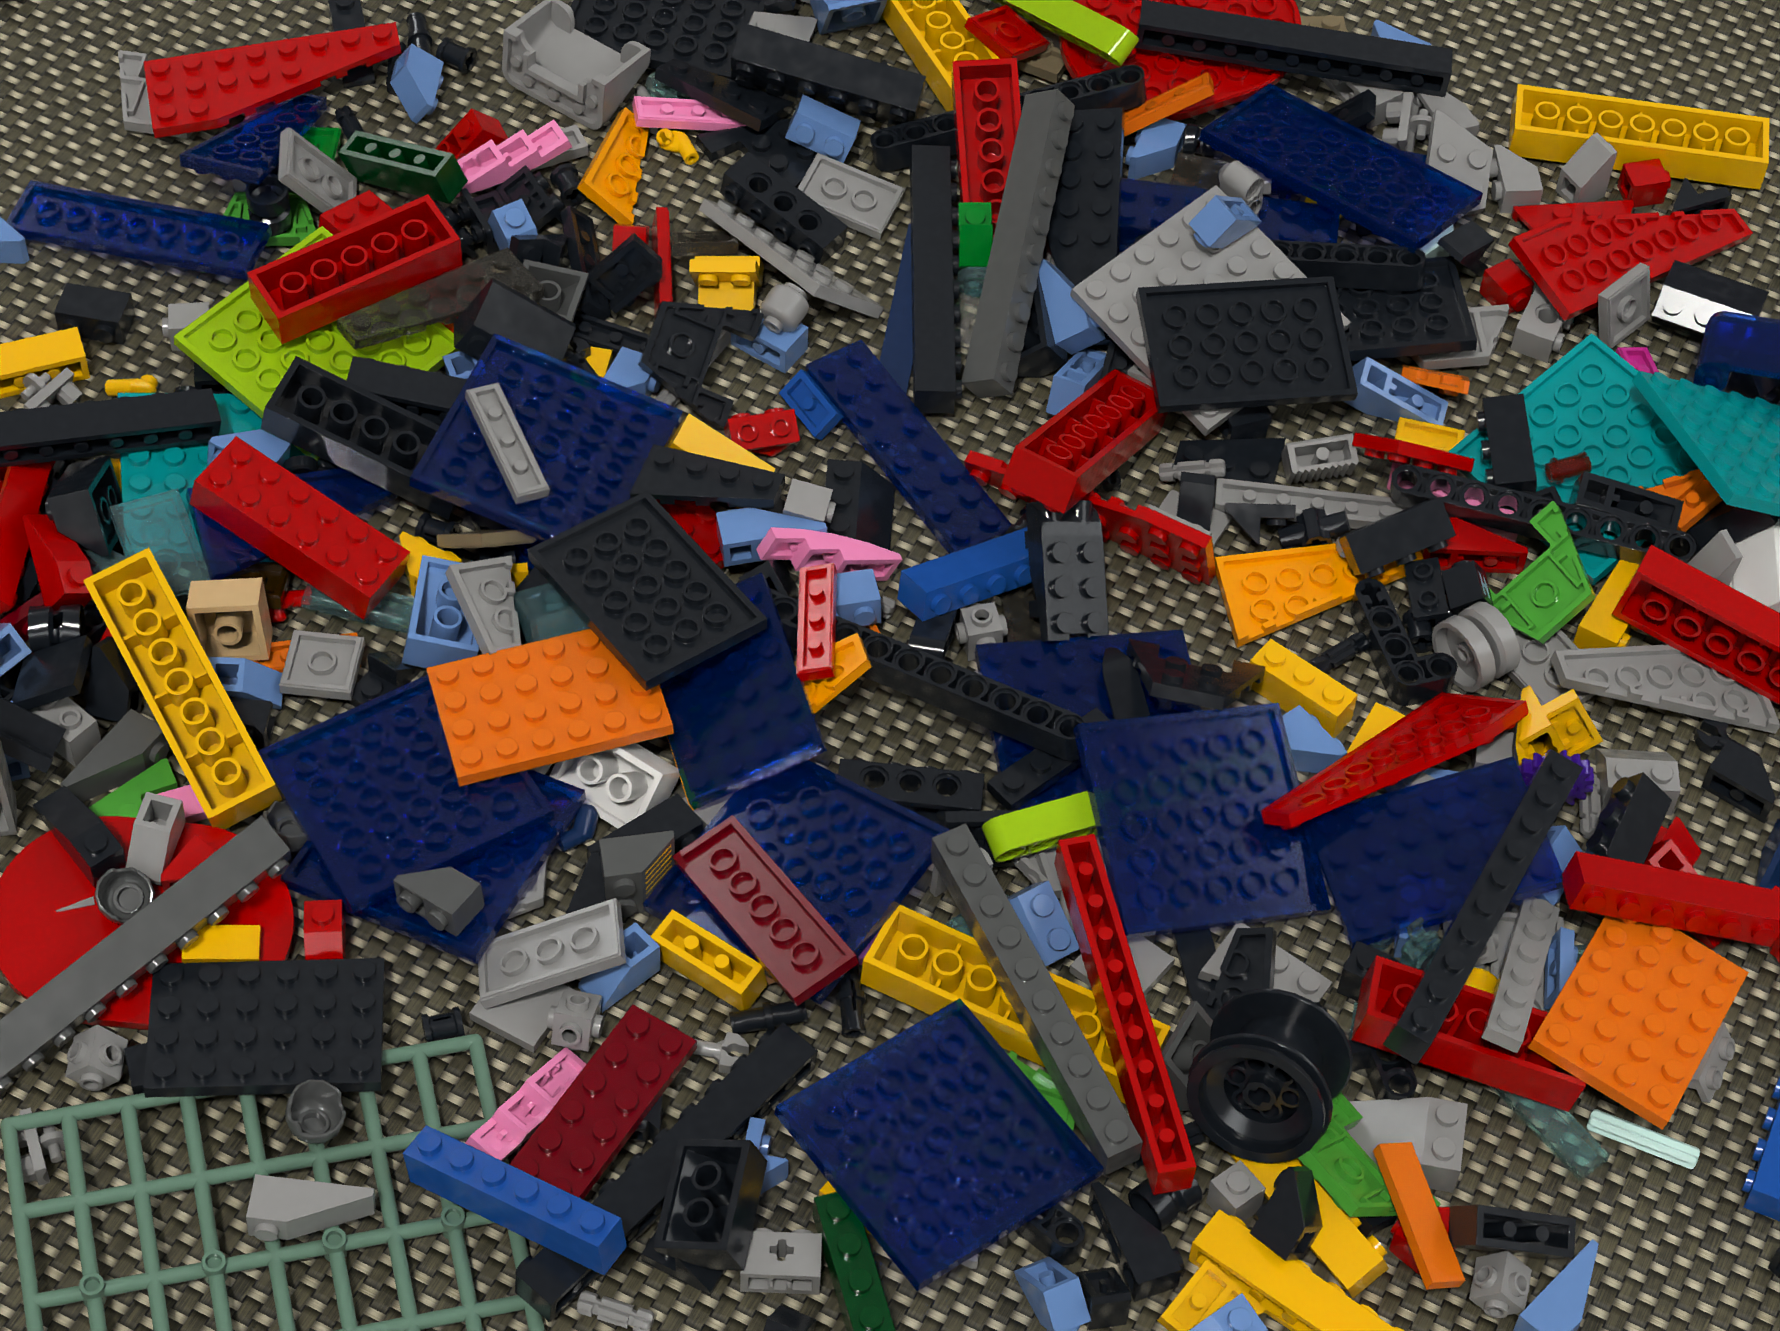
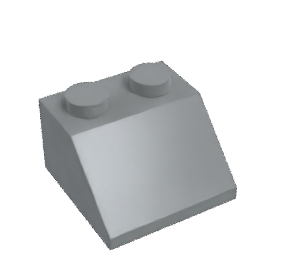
[1595,748,1681,816]

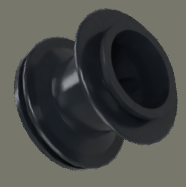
[1186,988,1353,1163]

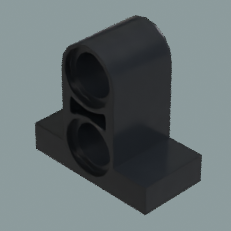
[1348,1040,1417,1100]
[994,1170,1085,1265]

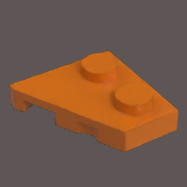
[1400,365,1470,396]
[1638,469,1723,532]

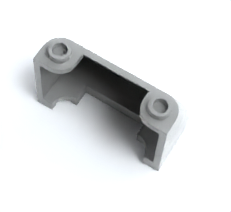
[502,0,651,130]

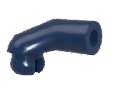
[556,803,599,852]

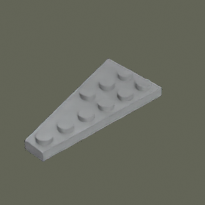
[699,199,884,319]
[1550,644,1780,734]

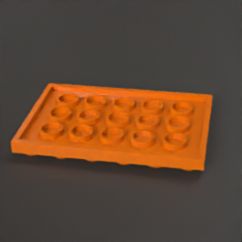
[426,629,674,787]
[1528,916,1749,1130]

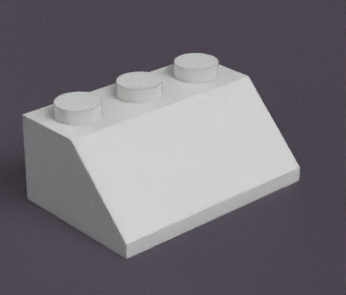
[1729,519,1780,613]
[546,743,682,829]

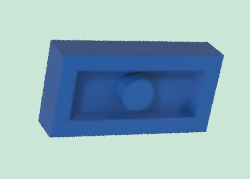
[779,369,844,440]

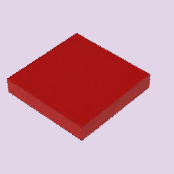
[964,5,1050,62]

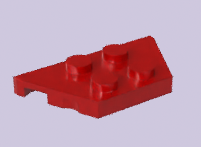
[1511,200,1634,230]

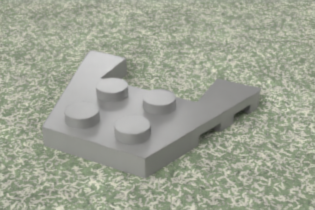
[118,50,193,139]

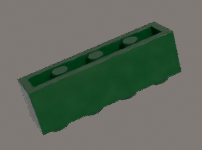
[338,130,468,204]
[813,1188,895,1331]

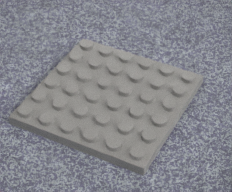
[1070,185,1351,436]

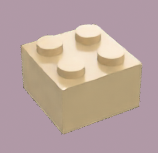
[186,577,273,661]

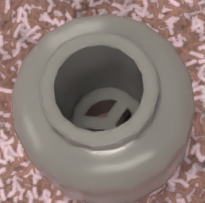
[760,282,809,334]

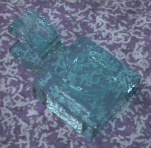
[1400,917,1441,969]

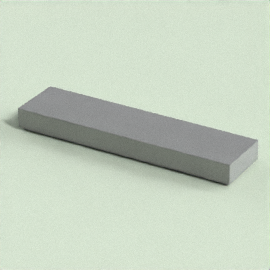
[465,382,550,504]

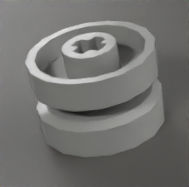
[1432,602,1521,692]

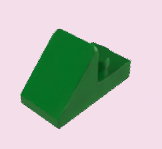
[958,202,993,269]

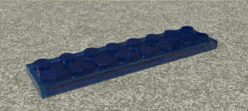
[6,180,272,280]
[805,339,1012,554]

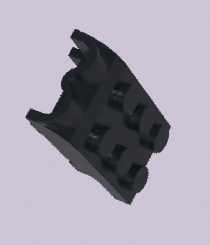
[1024,500,1109,642]

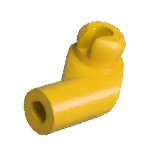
[656,128,699,165]
[105,374,158,396]

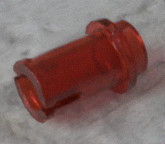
[1545,452,1591,485]

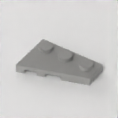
[445,555,521,655]
[1198,920,1333,1003]

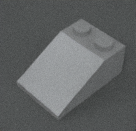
[1347,1097,1468,1193]

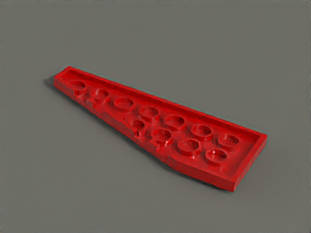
[143,22,401,138]
[1508,208,1753,321]
[964,450,1216,586]
[1261,692,1529,829]

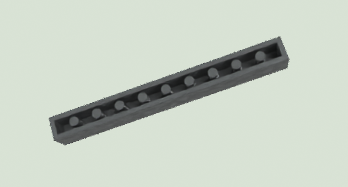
[962,89,1075,398]
[0,816,291,1095]
[931,823,1143,1175]

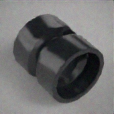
[245,174,293,237]
[28,604,86,652]
[1128,1177,1203,1231]

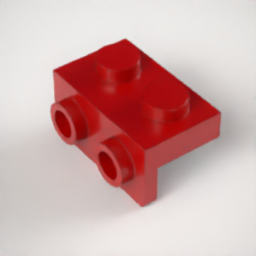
[724,408,800,451]

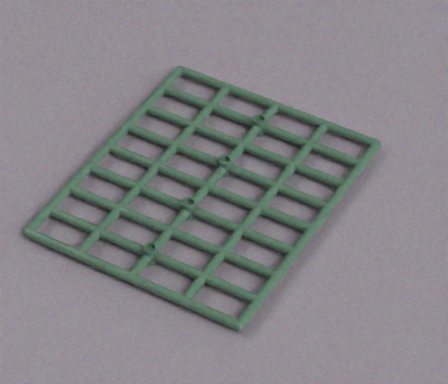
[0,1034,545,1331]

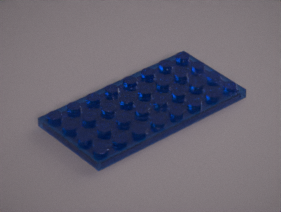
[1199,83,1483,253]

